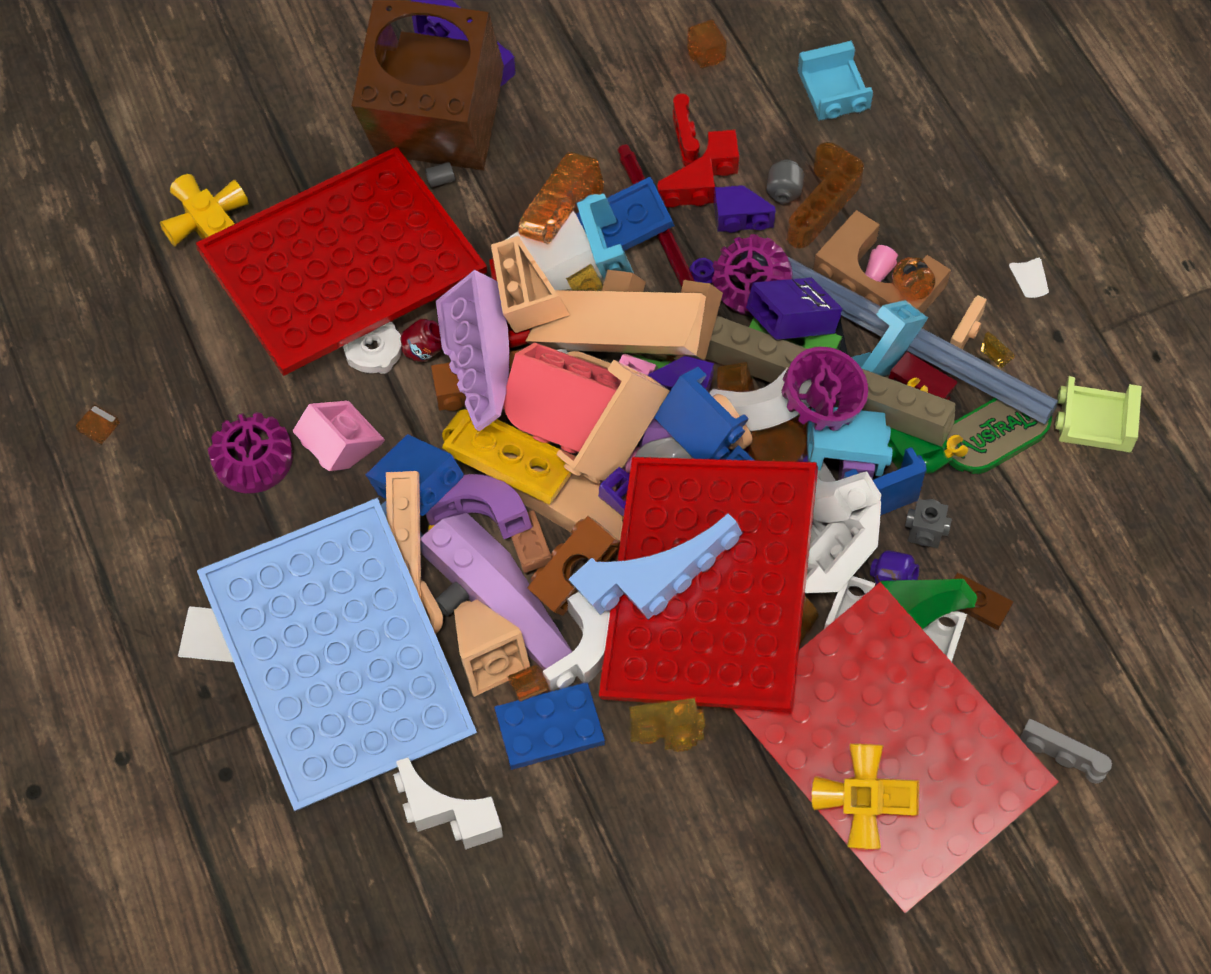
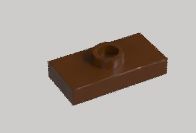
[954,572,1014,630]

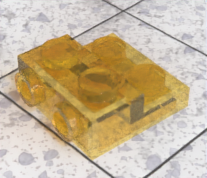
[629,698,705,752]

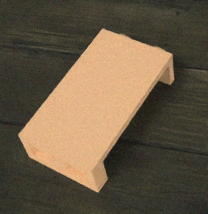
[556,360,670,484]

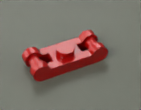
[673,93,700,166]

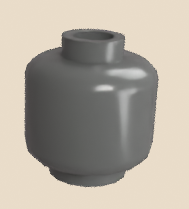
[766,160,805,203]

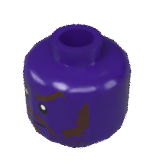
[870,550,919,585]

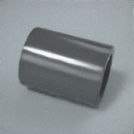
[425,162,455,188]
[435,582,469,617]

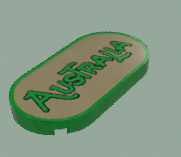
[946,398,1052,474]

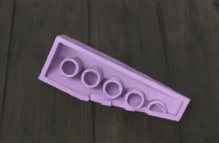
[436,270,509,431]
[420,513,572,670]

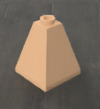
[454,599,531,697]

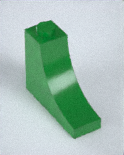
[880,579,977,629]

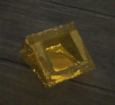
[981,331,1016,368]

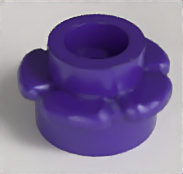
[689,258,714,284]

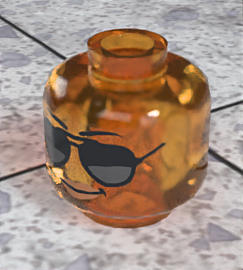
[892,257,936,301]

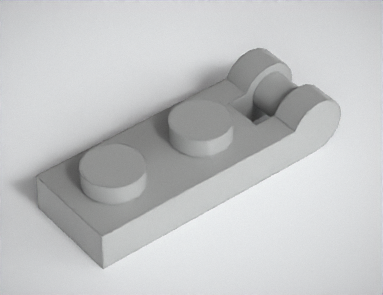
[1020,718,1112,784]

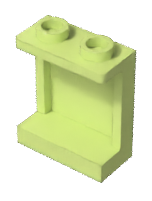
[1055,376,1142,452]

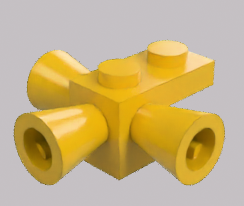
[160,174,249,246]
[812,744,919,849]

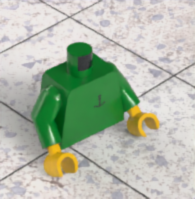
[888,378,968,474]

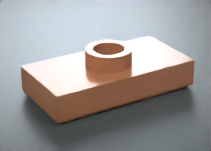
[511,510,552,573]

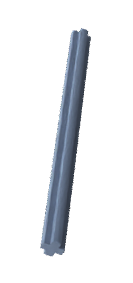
[740,252,1058,425]

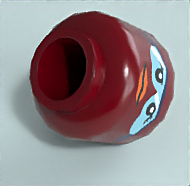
[400,319,442,362]

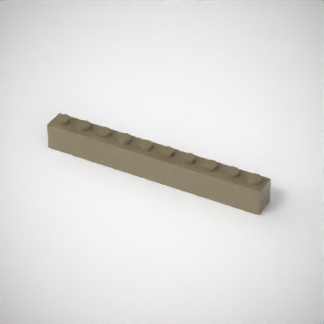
[706,316,956,447]

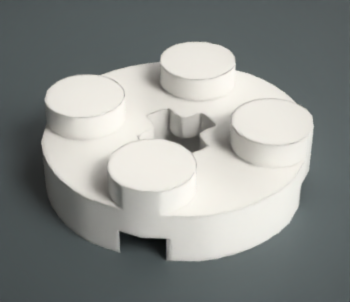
[343,322,402,374]

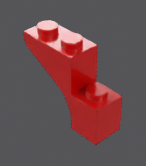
[657,130,739,207]

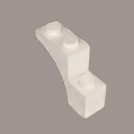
[393,757,503,850]

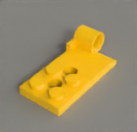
[442,409,572,505]

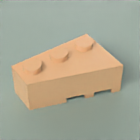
[491,236,570,333]

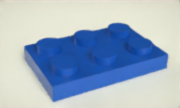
[576,177,675,251]
[494,682,605,770]

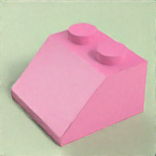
[293,401,385,471]

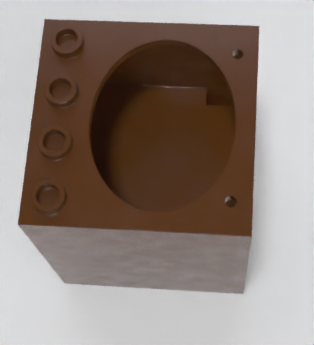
[352,0,504,171]

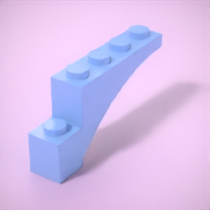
[569,514,743,619]

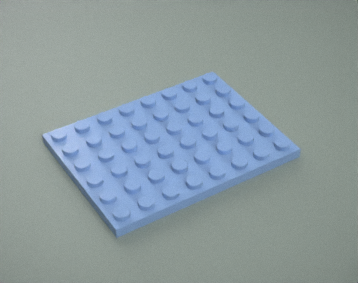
[197,498,477,811]

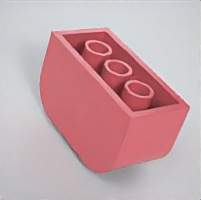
[503,342,622,453]

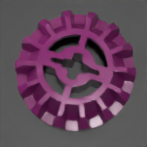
[712,234,793,316]
[781,347,868,431]
[208,412,293,493]

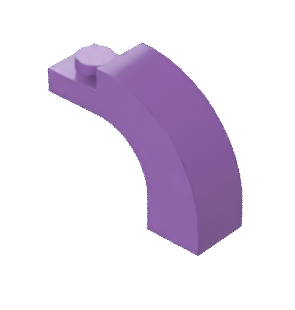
[425,474,532,539]

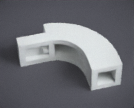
[710,367,811,431]
[813,461,882,523]
[543,592,610,692]

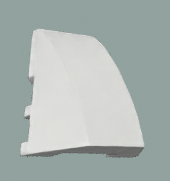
[506,200,604,291]
[805,501,881,593]

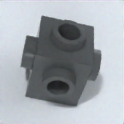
[905,499,952,549]

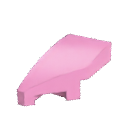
[619,354,658,375]

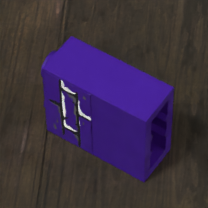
[746,277,843,340]

